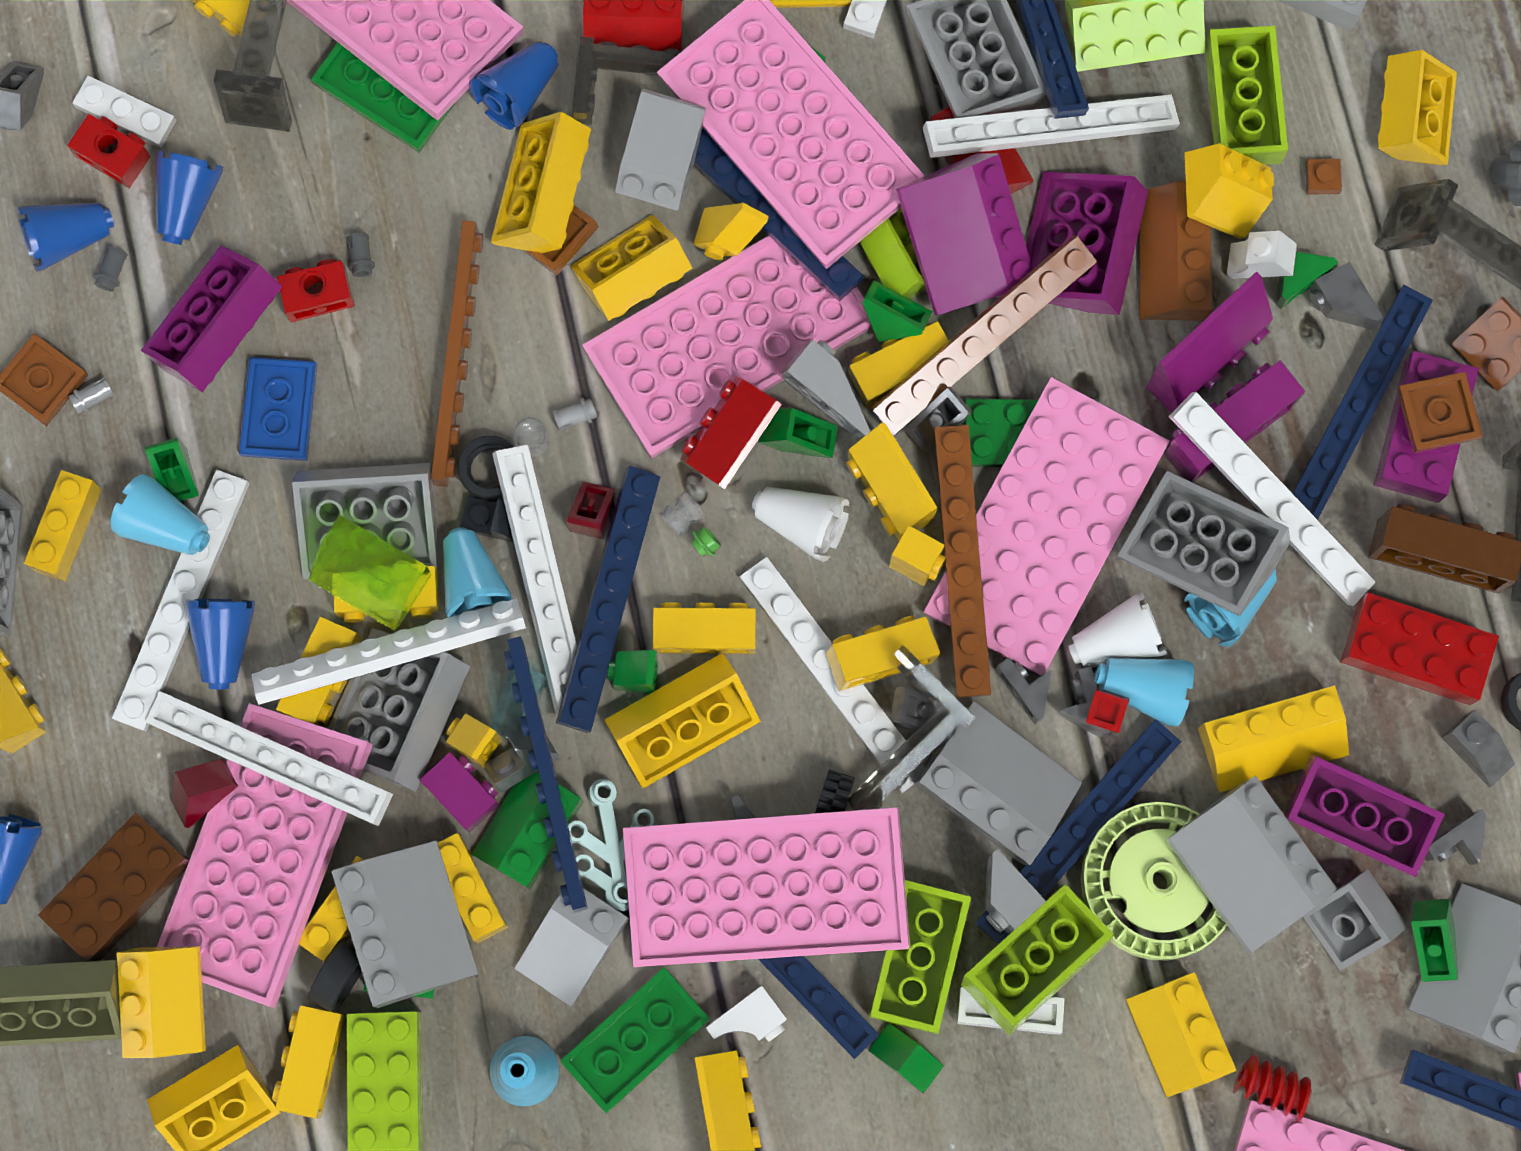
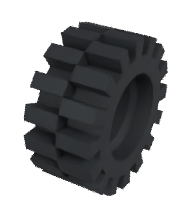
[815,769,855,813]

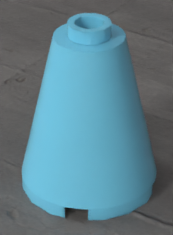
[111,474,210,555]
[443,527,512,618]
[1184,569,1277,647]
[1095,658,1194,727]
[490,1036,559,1106]

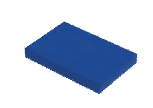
[239,357,317,461]

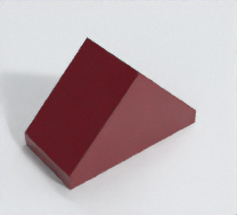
[567,481,615,539]
[171,759,238,829]

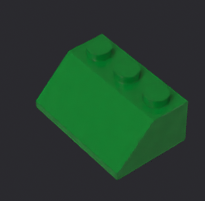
[471,772,583,890]

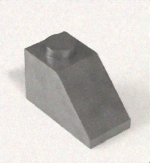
[0,61,44,130]
[1309,261,1384,330]
[1441,710,1515,788]

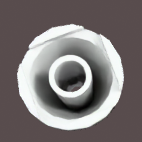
[752,486,849,562]
[1068,592,1168,668]

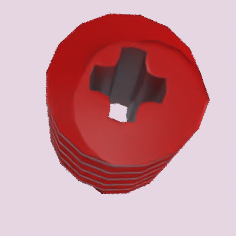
[1233,1054,1312,1122]

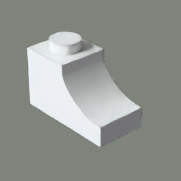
[1227,231,1297,279]
[706,986,787,1042]

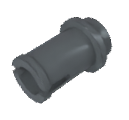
[347,233,375,277]
[94,247,128,292]

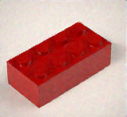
[1340,593,1499,706]

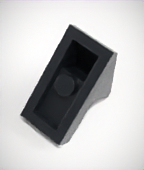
[460,496,514,542]

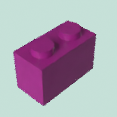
[420,752,499,833]

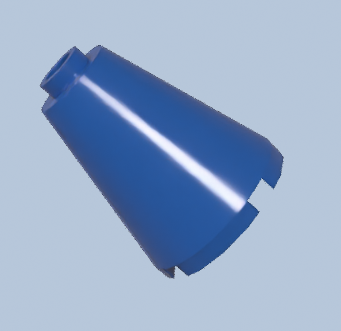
[470,42,559,130]
[157,151,224,245]
[16,203,114,272]
[186,599,255,690]
[0,814,43,904]

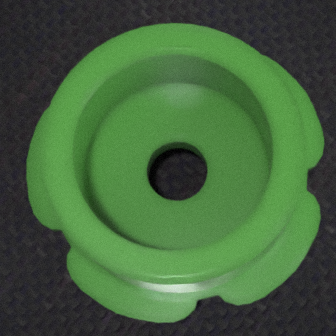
[691,526,721,557]

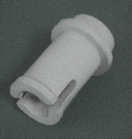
[68,377,115,414]
[553,398,597,431]

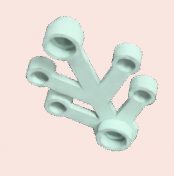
[568,779,654,911]

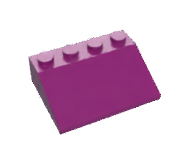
[896,153,1033,315]
[1026,172,1148,315]
[1146,271,1273,414]

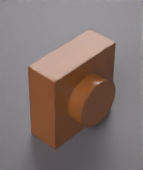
[1305,159,1342,195]

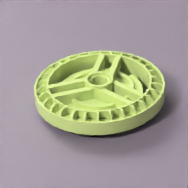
[1081,802,1227,961]

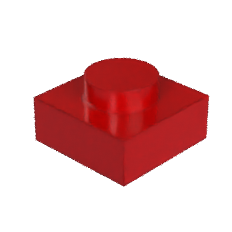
[1086,688,1130,733]

